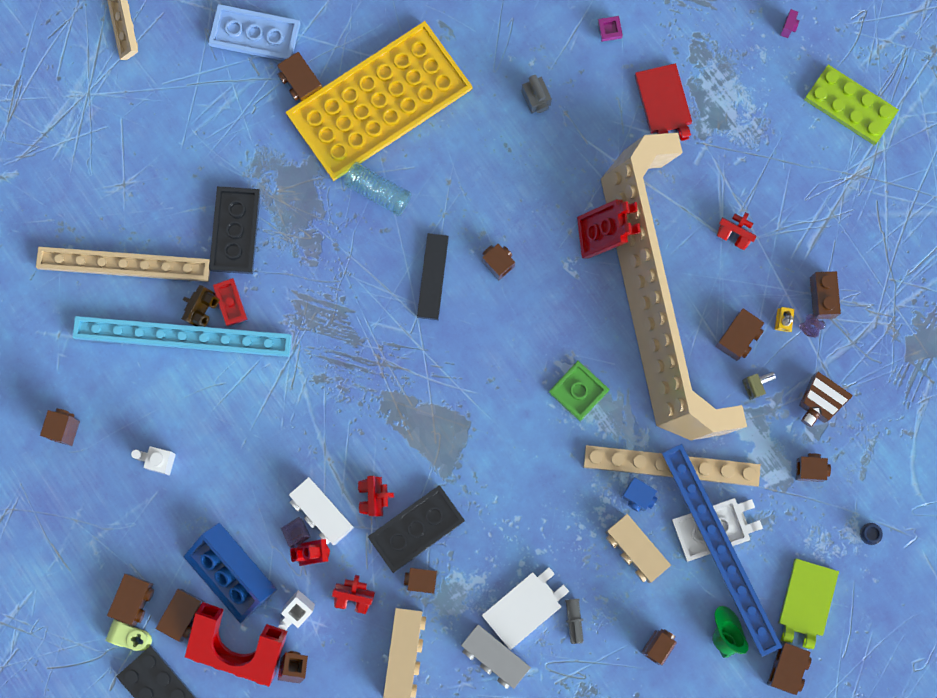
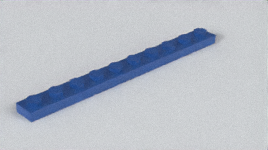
[662,444,782,657]

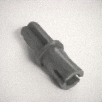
[565,599,583,644]

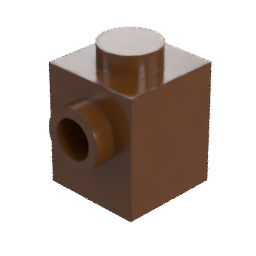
[482,244,515,281]
[796,453,831,482]
[278,651,308,684]

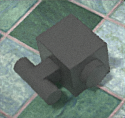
[521,75,552,114]

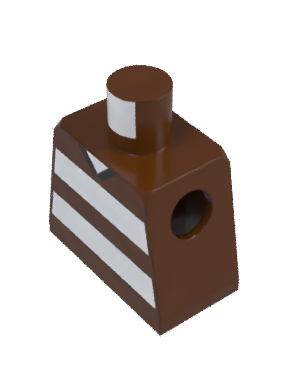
[799,371,853,427]

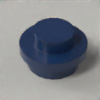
[860,523,883,545]

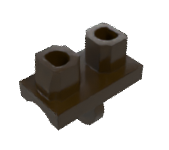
[181,285,220,327]

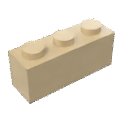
[605,514,671,583]

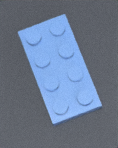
[208,4,300,61]

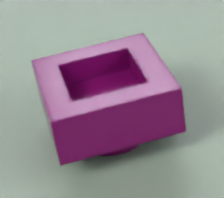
[780,9,800,38]
[598,16,623,42]

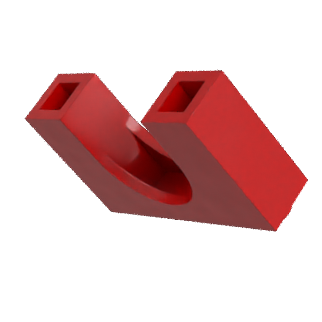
[185,602,288,687]

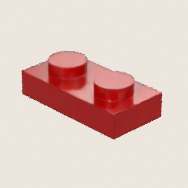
[213,278,248,327]

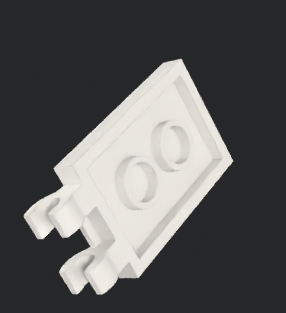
[672,498,763,562]
[482,568,569,650]

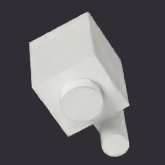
[131,446,176,475]
[278,590,315,630]

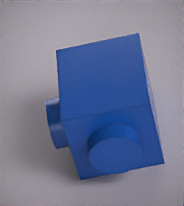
[621,477,658,512]

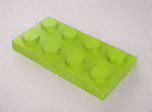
[804,64,899,146]

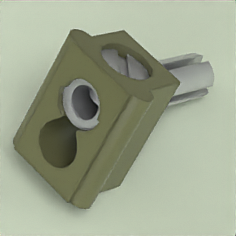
[742,372,776,400]

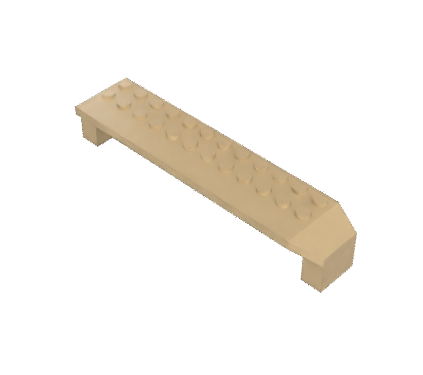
[601,133,747,440]

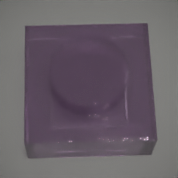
[281,517,311,548]

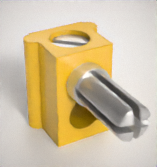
[775,307,794,332]

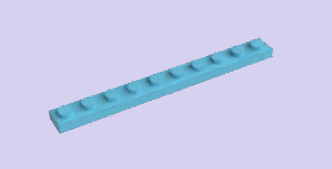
[73,316,292,357]

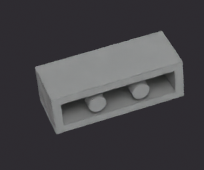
[461,625,531,689]

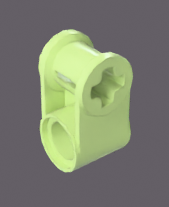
[105,619,152,651]

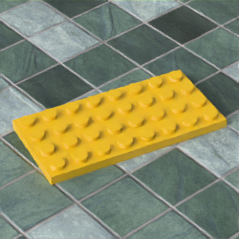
[286,21,473,182]

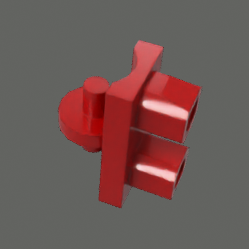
[717,212,757,250]
[358,476,394,517]
[290,539,330,566]
[332,575,375,614]

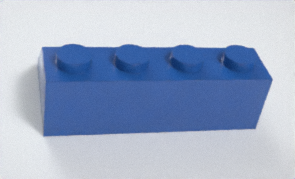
[183,523,277,624]

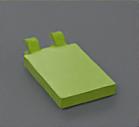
[778,559,839,649]

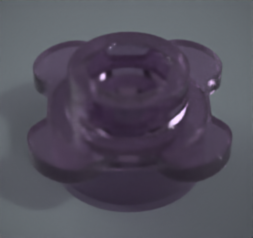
[800,314,826,338]

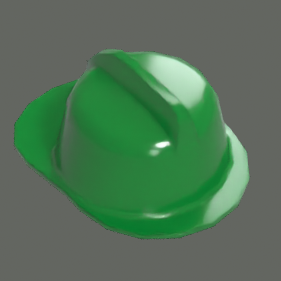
[712,606,749,658]

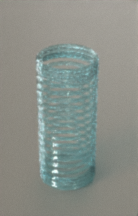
[344,162,412,216]

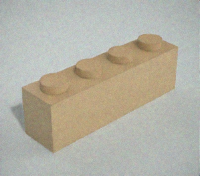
[383,608,426,698]

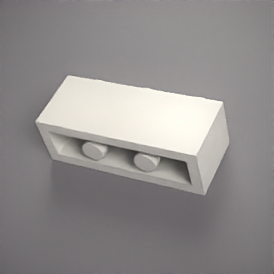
[289,477,354,546]

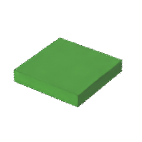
[548,361,610,422]

